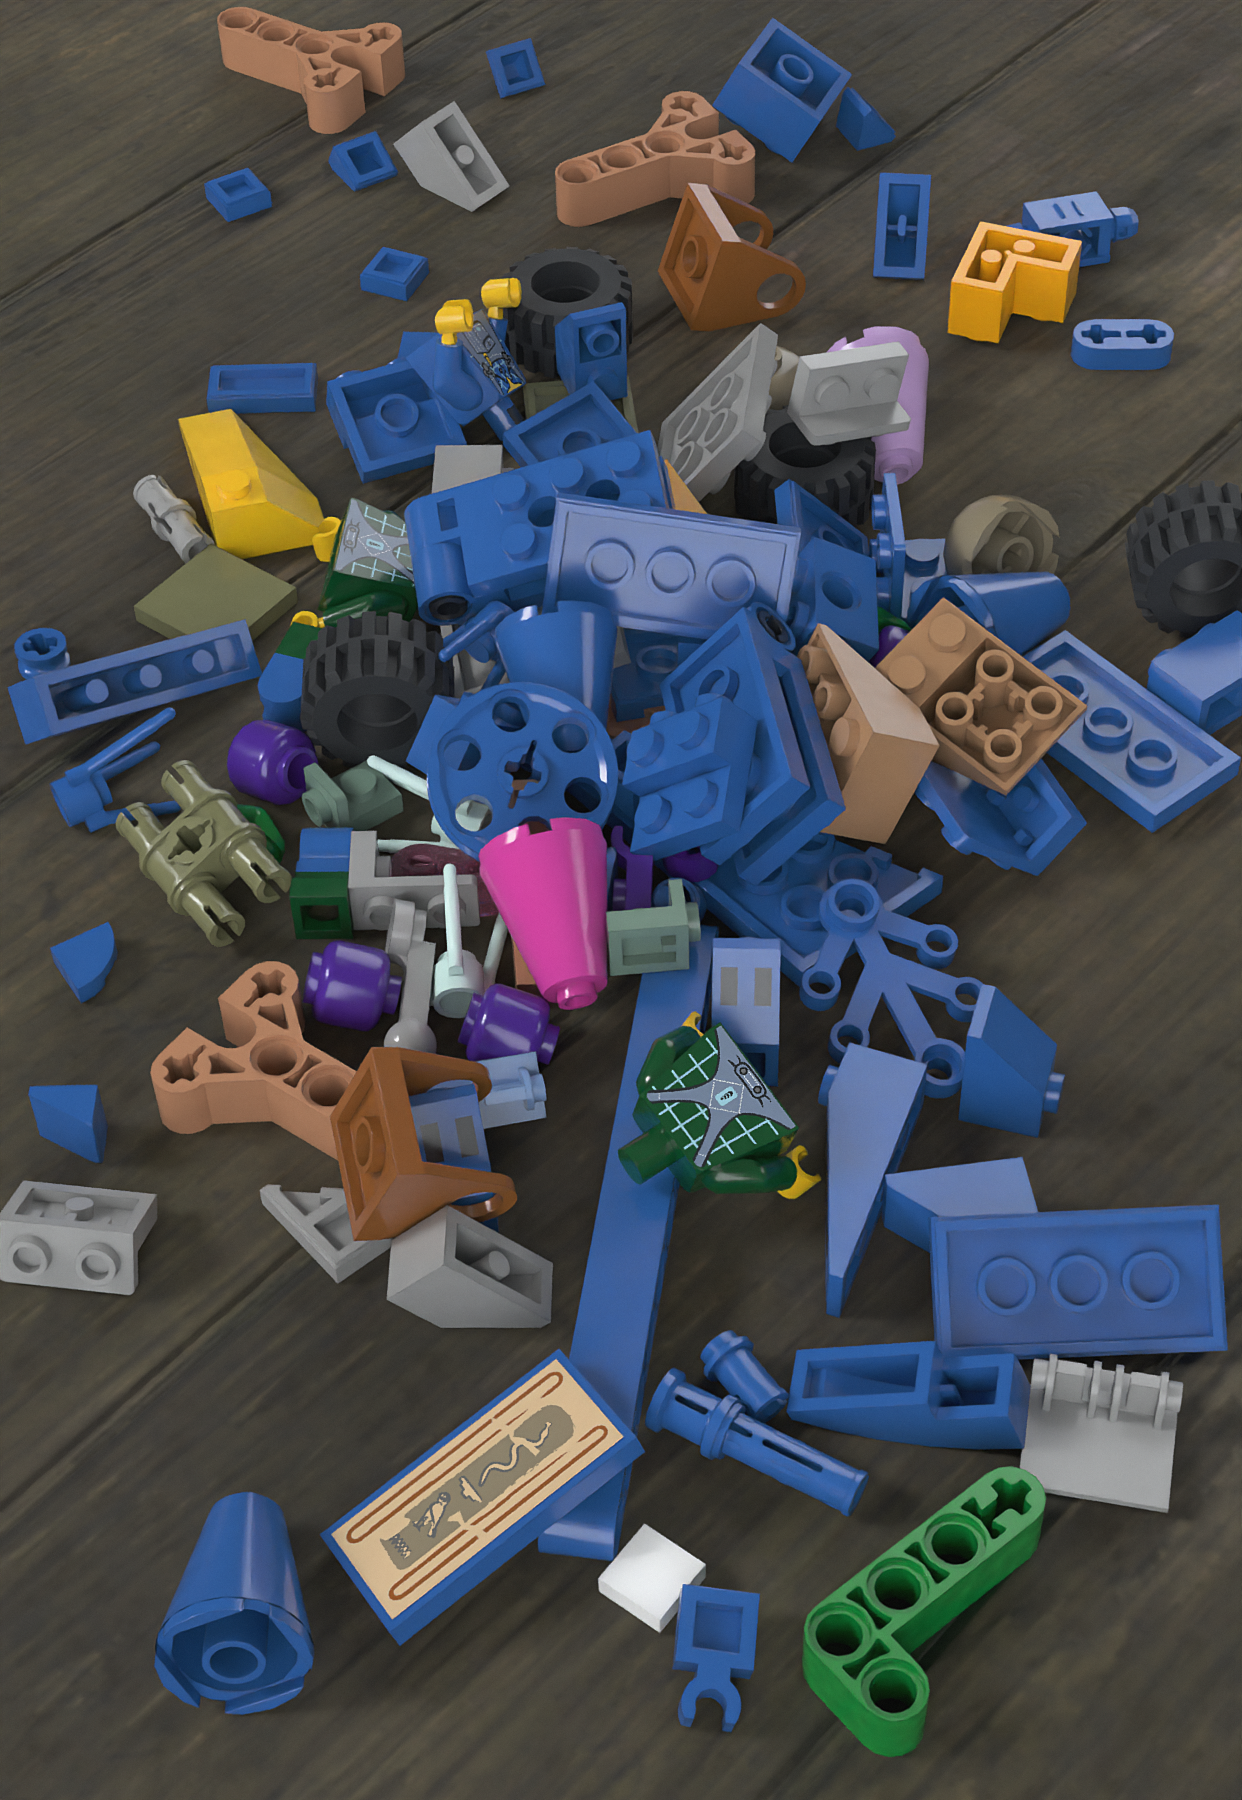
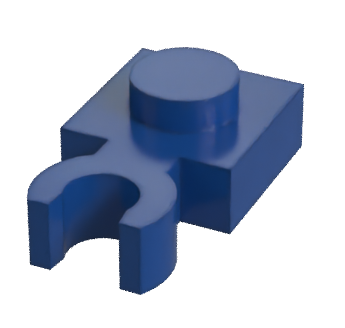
[672,1584,760,1732]

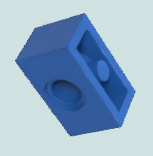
[786,536,879,662]

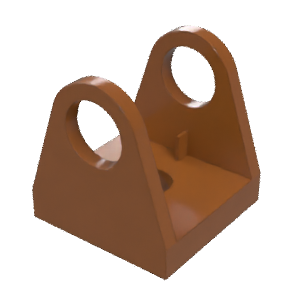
[658,183,806,331]
[330,1047,517,1241]

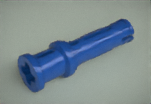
[645,1368,869,1517]

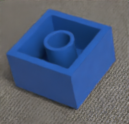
[712,18,852,162]

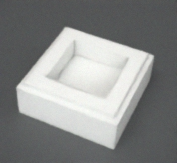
[598,1524,706,1633]

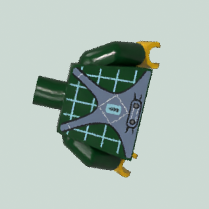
[291,497,418,628]
[618,1011,821,1199]

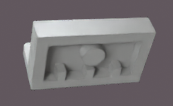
[787,342,911,445]
[0,1180,157,1295]

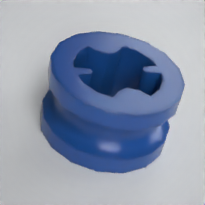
[14,628,71,679]

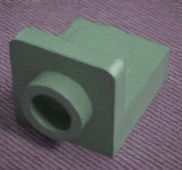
[302,760,404,831]
[606,879,701,976]

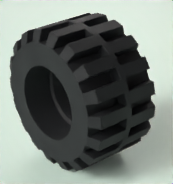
[502,247,633,378]
[734,405,876,529]
[1125,480,1242,638]
[300,611,455,769]

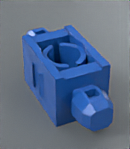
[1007,191,1139,267]

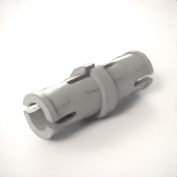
[133,475,215,564]

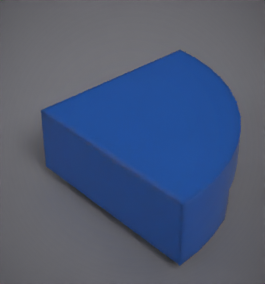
[50,922,118,1003]

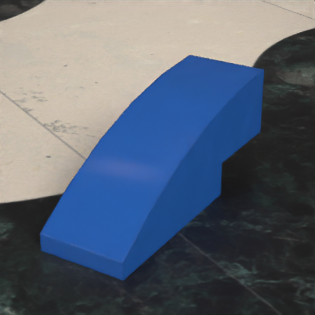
[787,1341,1031,1449]

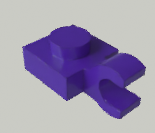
[611,826,655,911]

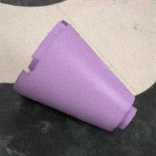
[827,327,929,484]

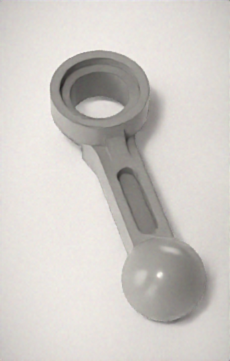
[384,899,437,1054]

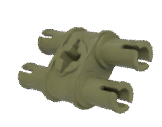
[116,760,292,947]

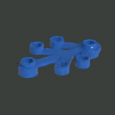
[799,878,983,1099]

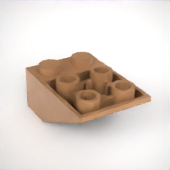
[875,597,1087,795]
[797,623,940,844]

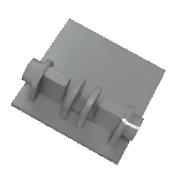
[1020,1354,1183,1513]

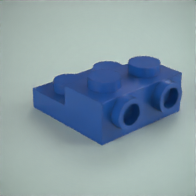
[326,356,467,484]
[622,693,758,861]

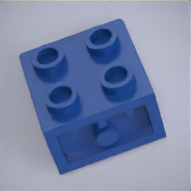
[869,473,947,630]

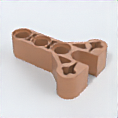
[217,7,405,134]
[555,91,755,227]
[150,961,357,1160]

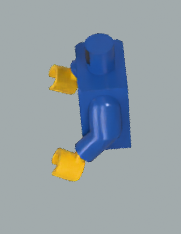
[406,278,526,441]

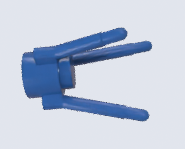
[438,601,514,691]
[49,707,181,833]

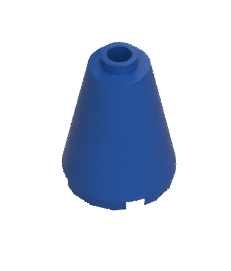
[907,572,1070,656]
[496,600,618,753]
[154,1492,314,1715]

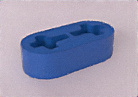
[1071,319,1174,370]

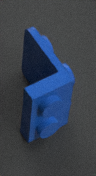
[915,759,1087,876]

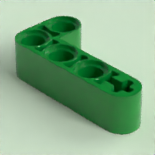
[802,1466,1046,1757]

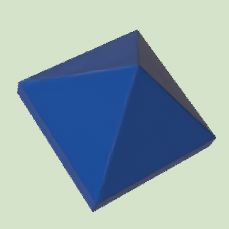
[486,38,545,98]

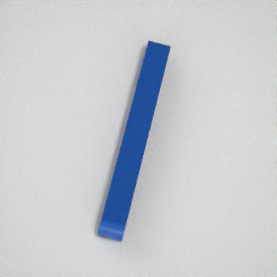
[539,925,718,1561]

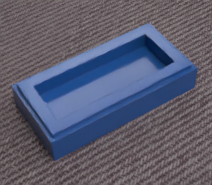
[207,363,318,414]

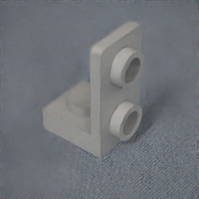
[348,831,480,930]

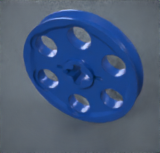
[427,682,618,862]

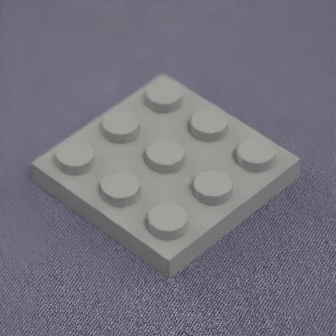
[657,323,778,502]

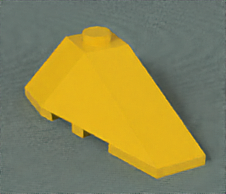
[178,409,324,559]

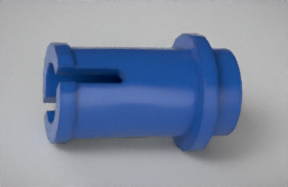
[700,1330,789,1423]

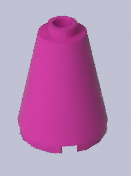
[478,817,607,1010]

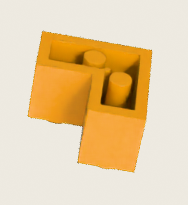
[947,221,1082,343]

